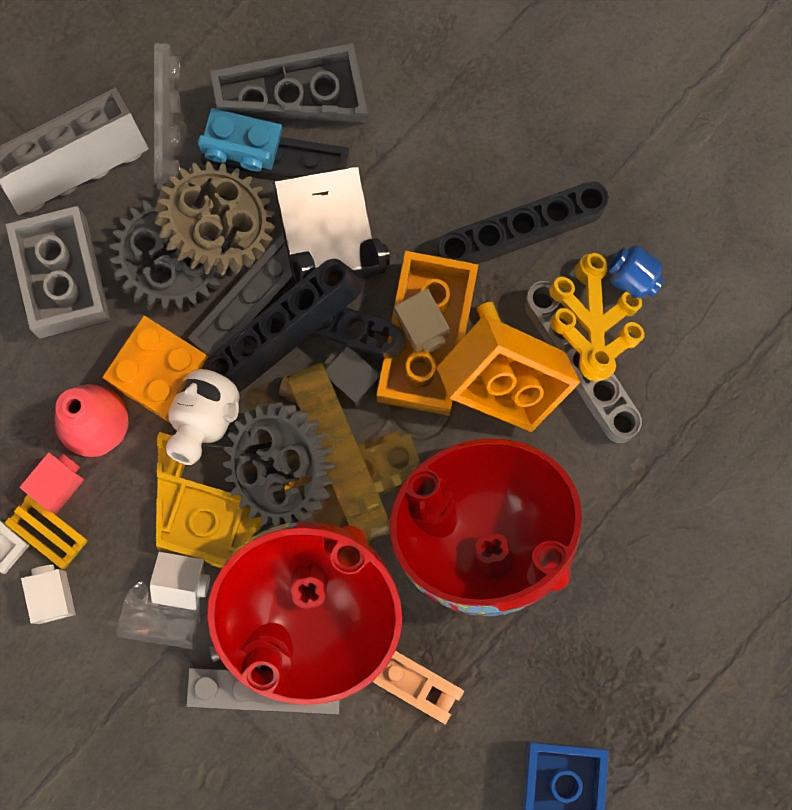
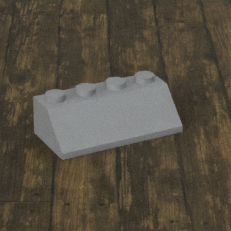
[0,87,149,216]

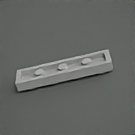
[187,668,340,714]

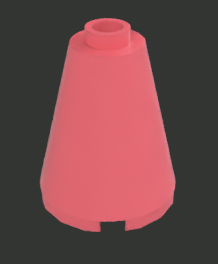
[54,384,129,457]

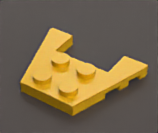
[156,432,296,568]

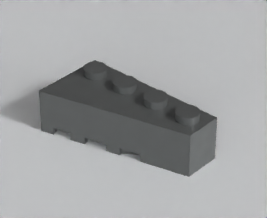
[210,43,368,123]

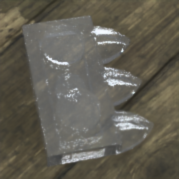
[116,581,200,649]

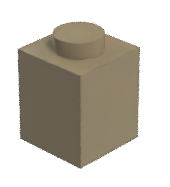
[394,288,450,353]

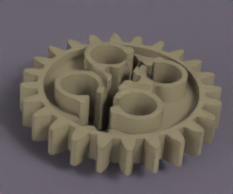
[155,161,275,275]

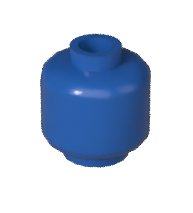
[607,246,664,298]

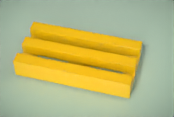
[4,495,88,570]

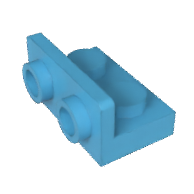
[198,108,283,171]

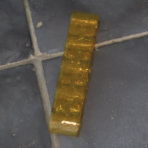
[287,362,390,543]

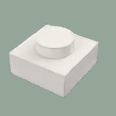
[0,521,30,574]

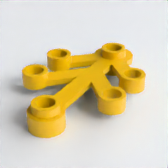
[549,253,645,381]

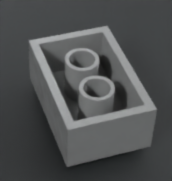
[6,206,111,339]

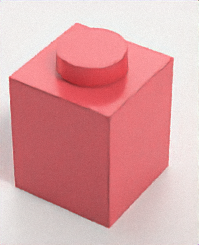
[19,452,84,514]

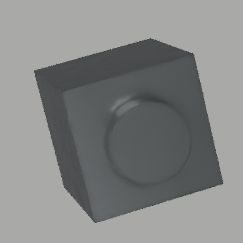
[323,346,380,408]

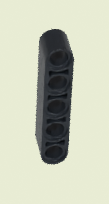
[437,181,609,264]
[203,258,363,392]

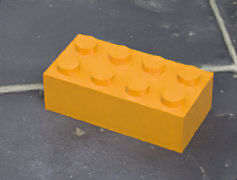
[377,251,479,416]

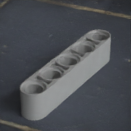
[525,281,642,443]

